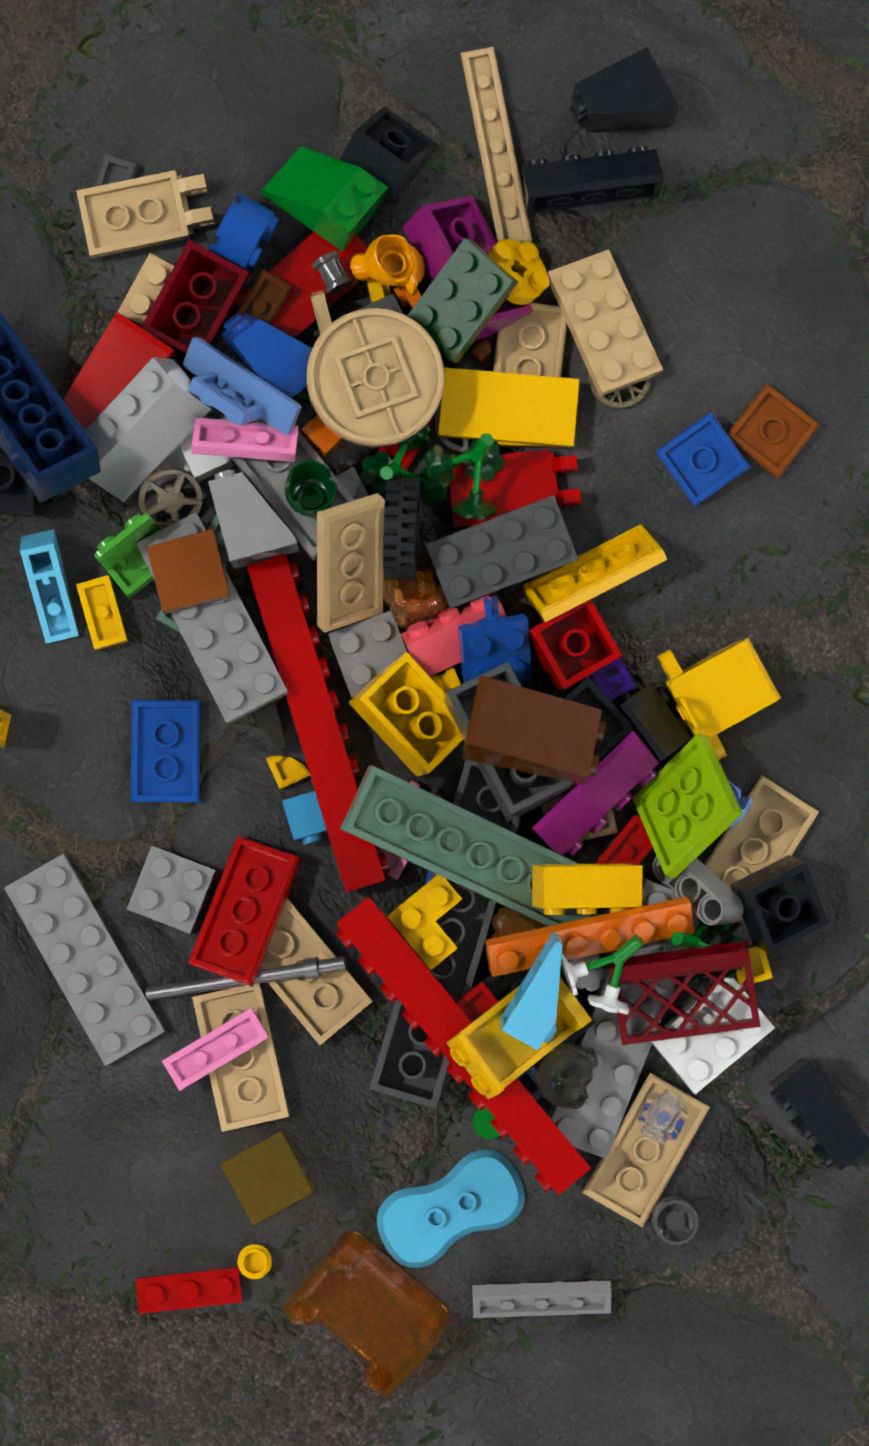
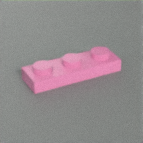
[191,418,299,462]
[162,1008,269,1091]

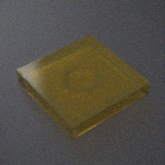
[220,1131,314,1225]

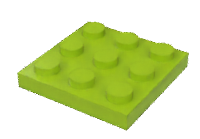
[632,733,743,879]

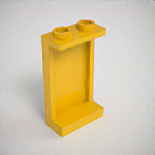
[446,977,592,1099]

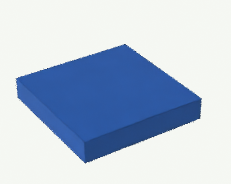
[656,412,751,507]

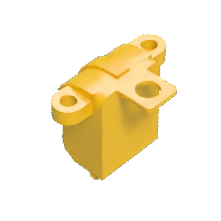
[657,637,781,760]

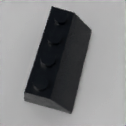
[521,146,664,214]

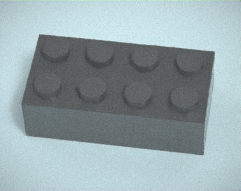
[426,495,578,608]
[444,662,573,822]

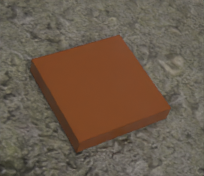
[727,384,820,479]
[146,529,231,614]

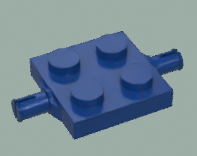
[458,597,532,683]

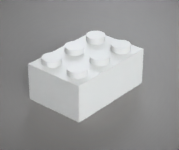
[651,976,775,1095]

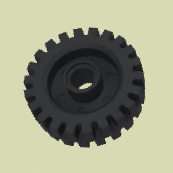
[383,477,420,579]

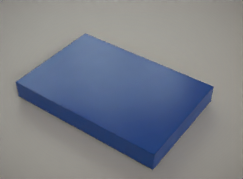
[131,700,201,803]

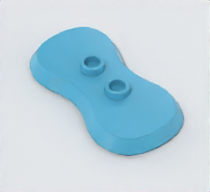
[377,1149,525,1268]

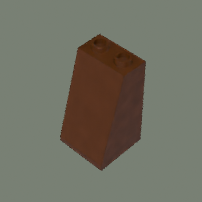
[462,676,606,785]

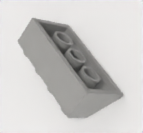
[85,357,214,502]

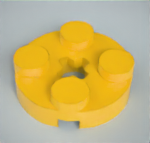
[488,239,550,305]

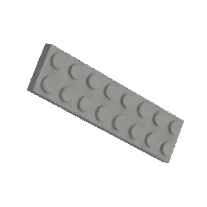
[548,878,701,1158]

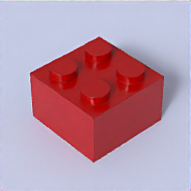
[529,599,622,691]

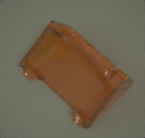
[281,1231,451,1400]

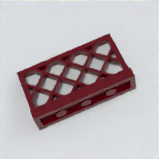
[609,940,760,1045]

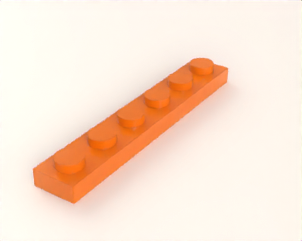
[485,896,694,977]

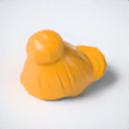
[351,235,425,296]

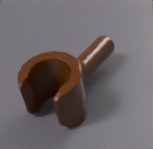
[469,338,492,364]

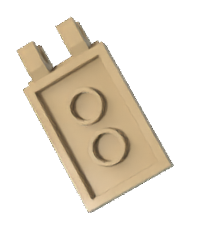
[76,170,215,259]

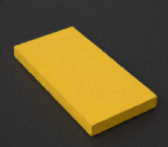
[438,368,579,448]
[522,524,667,622]

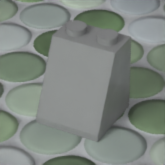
[208,469,299,569]

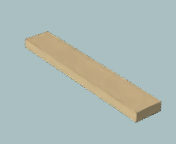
[461,47,532,243]

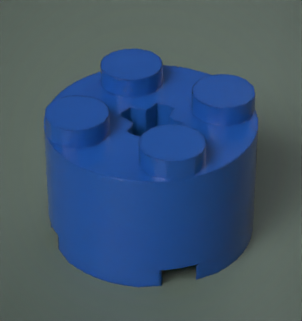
[208,193,279,272]

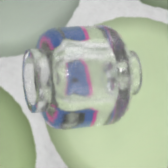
[638,1089,688,1144]

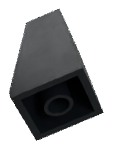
[569,47,679,132]

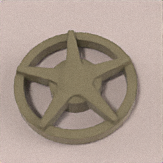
[138,467,202,529]

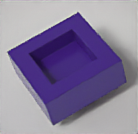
[589,658,636,701]

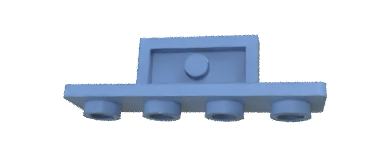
[183,337,301,435]

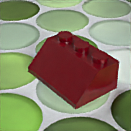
[141,240,249,359]

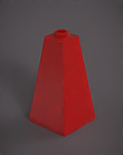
[63,312,180,430]

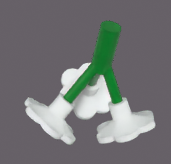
[561,934,644,1014]

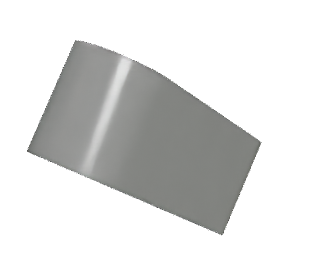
[653,856,743,925]

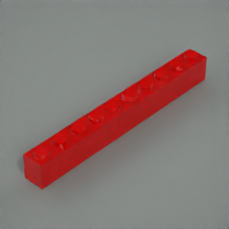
[247,554,390,894]
[335,896,591,1195]

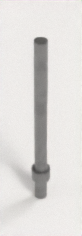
[145,956,347,1001]

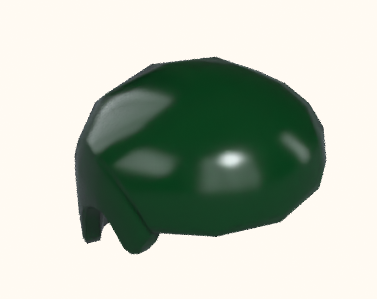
[285,459,337,517]

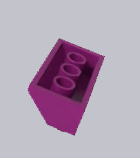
[402,196,533,340]
[530,731,659,858]

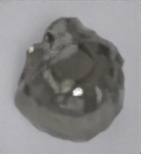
[536,1043,598,1109]

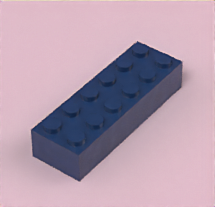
[0,312,101,503]

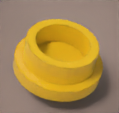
[237,1244,272,1279]

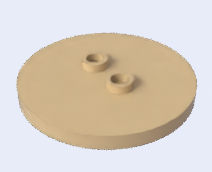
[306,308,445,447]

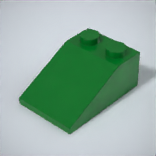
[261,147,388,252]

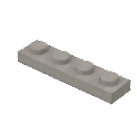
[472,1280,611,1318]

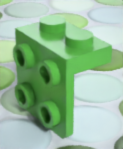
[94,513,161,599]

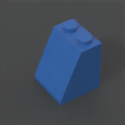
[220,313,312,398]

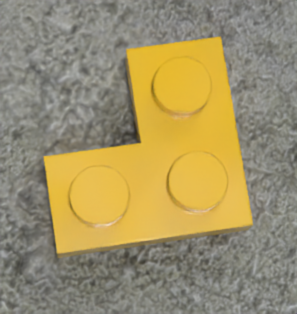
[387,875,462,970]

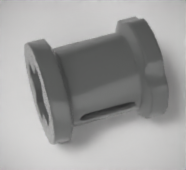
[312,251,354,296]

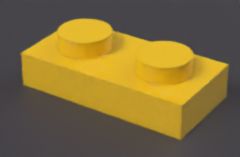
[76,575,128,650]

